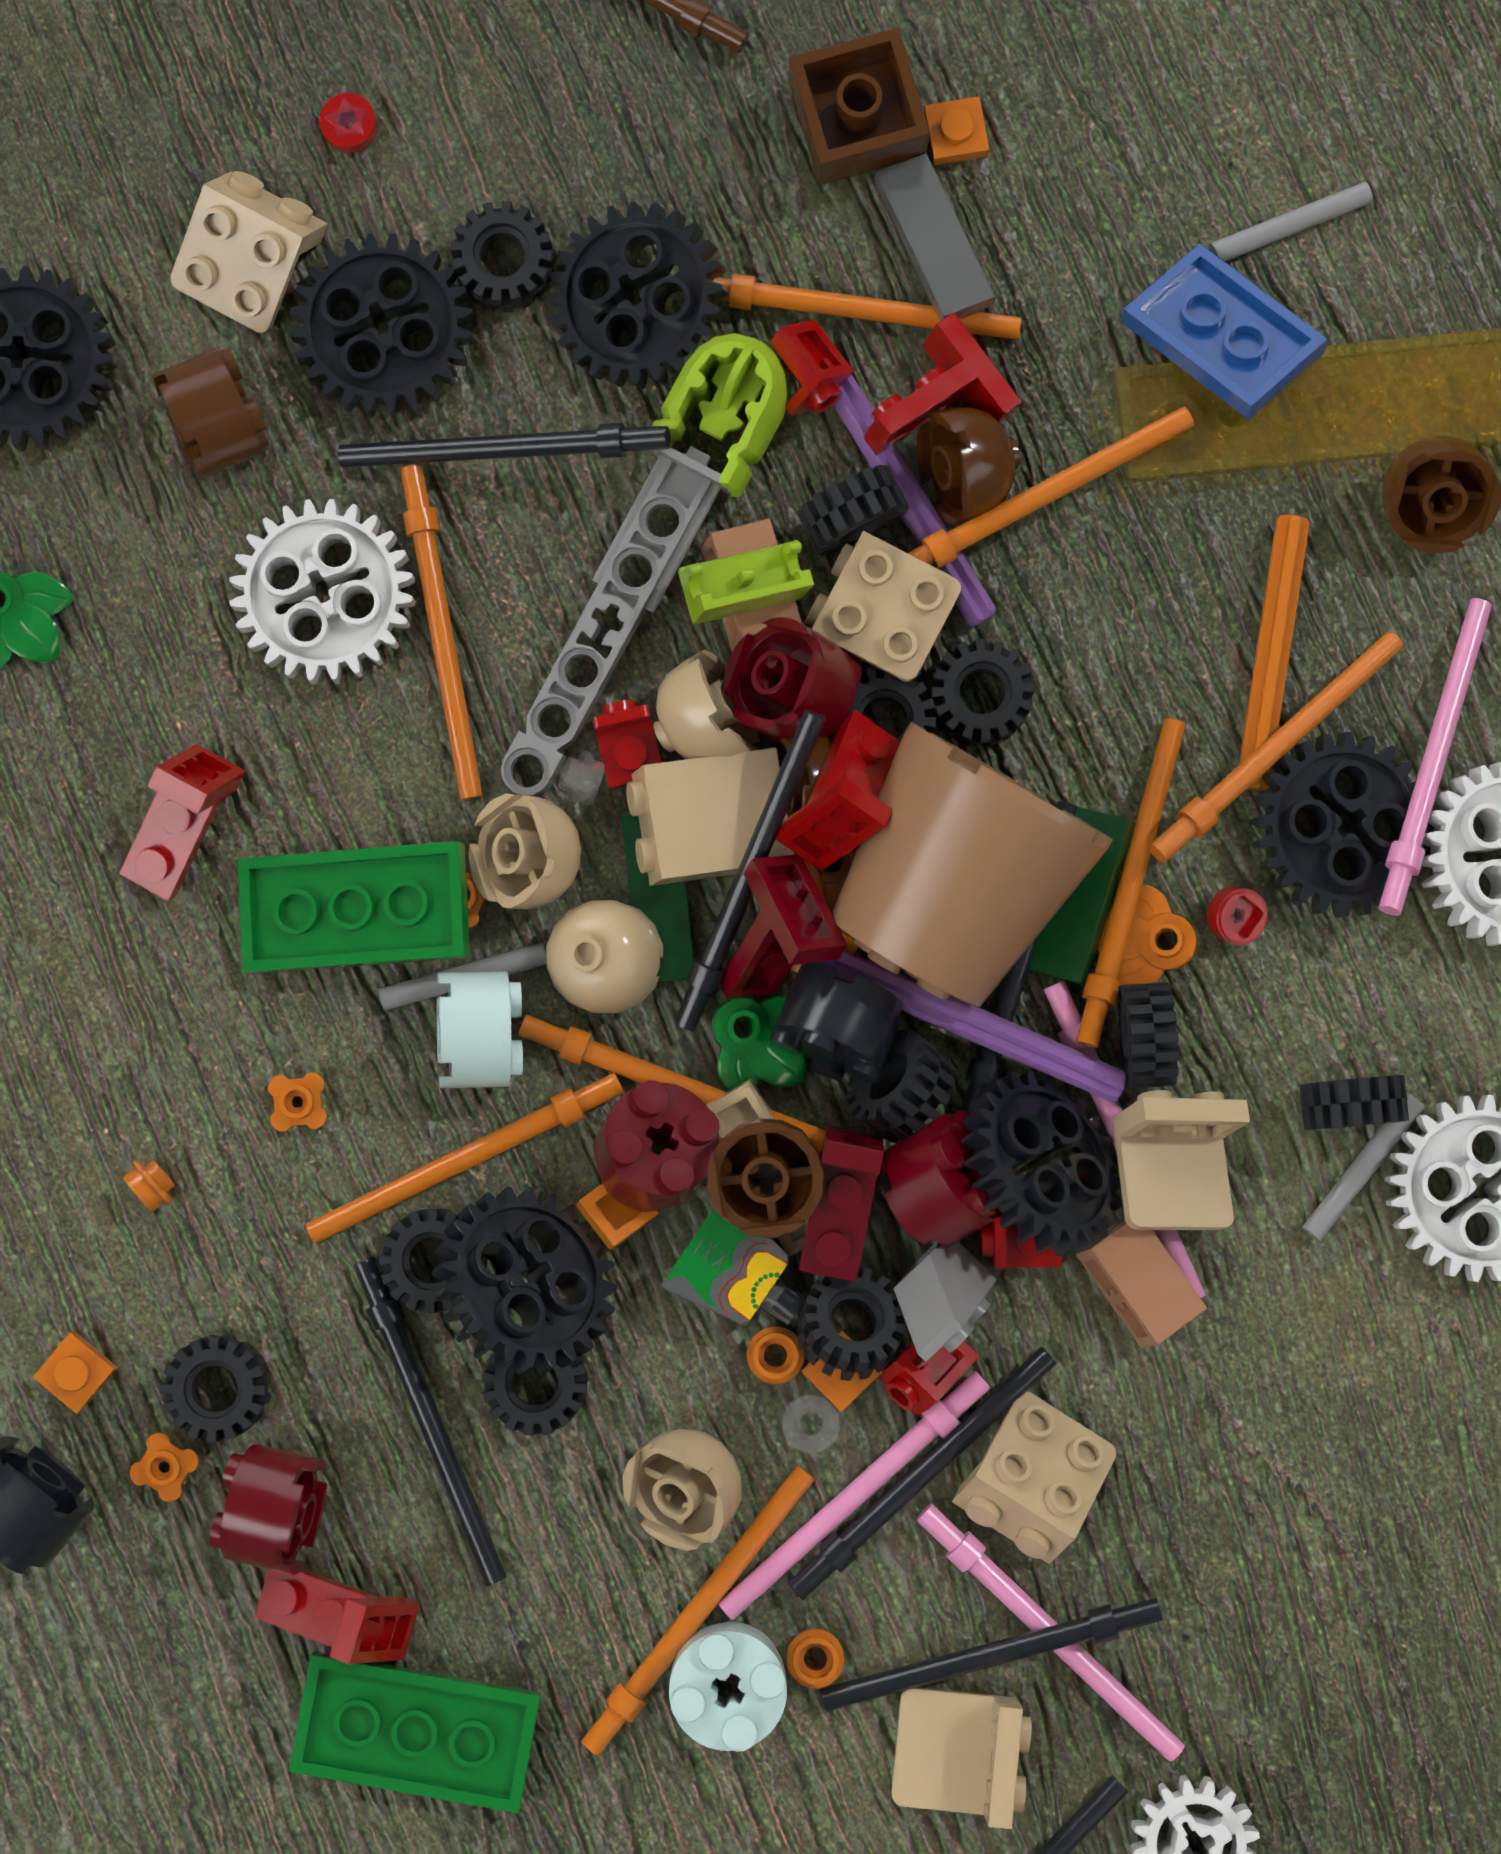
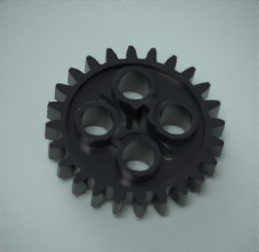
[546,201,729,389]
[289,233,474,418]
[0,266,118,452]
[1250,732,1435,918]
[961,1071,1123,1256]
[432,1187,617,1375]

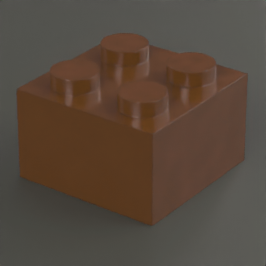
[788,27,930,185]

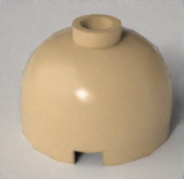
[654,649,760,760]
[469,793,581,909]
[546,900,663,1013]
[622,1429,742,1551]

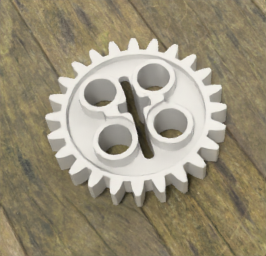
[229,499,416,684]
[1422,762,1501,946]
[1385,1095,1501,1282]

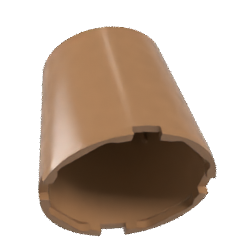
[832,722,1113,1007]

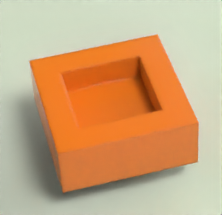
[924,96,989,166]
[576,1184,659,1251]
[801,1329,882,1412]
[33,1331,118,1414]

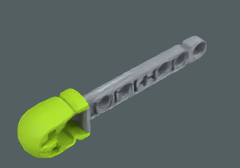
[501,333,790,797]

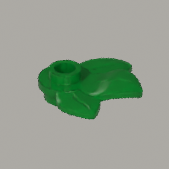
[0,571,74,669]
[712,996,806,1091]

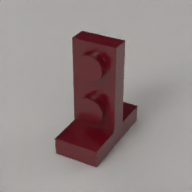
[721,854,848,999]
[799,1125,884,1282]

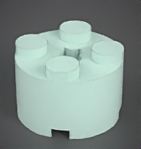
[437,971,523,1088]
[669,1621,787,1752]

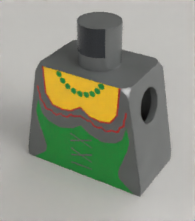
[661,1208,807,1326]

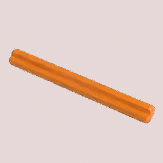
[1239,514,1310,792]

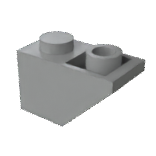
[894,1242,997,1362]

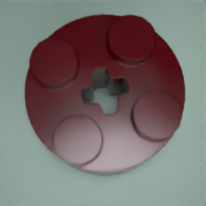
[724,617,862,742]
[593,1081,720,1212]
[880,1110,1016,1249]
[209,1444,327,1575]

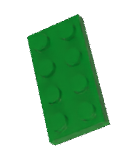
[237,841,470,974]
[289,1651,541,1814]

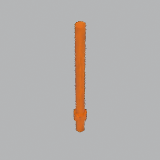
[713,274,1021,340]
[908,406,1194,569]
[400,464,483,801]
[1149,631,1403,863]
[1075,718,1186,1048]
[518,1014,825,1153]
[305,1072,625,1244]
[581,1465,815,1756]

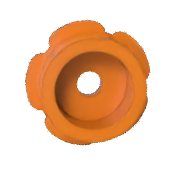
[122,1159,175,1212]

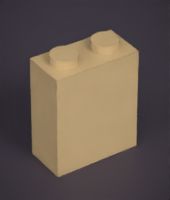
[626,748,794,886]

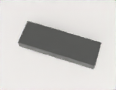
[874,153,995,321]

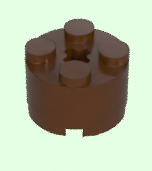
[151,347,269,481]

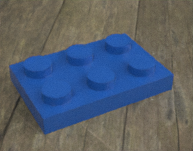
[1122,244,1327,420]

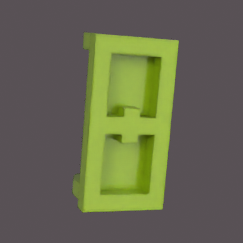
[678,540,814,625]

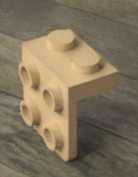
[170,171,328,333]
[805,531,961,682]
[1112,1090,1250,1230]
[952,1392,1116,1564]
[891,1687,1032,1829]

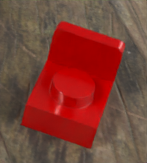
[769,319,854,416]
[592,699,662,791]
[980,1217,1062,1269]
[878,1341,979,1416]

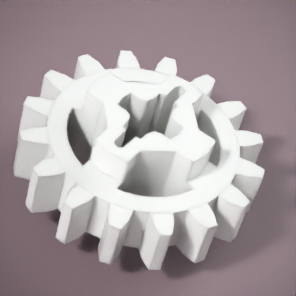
[1130,1775,1260,1854]

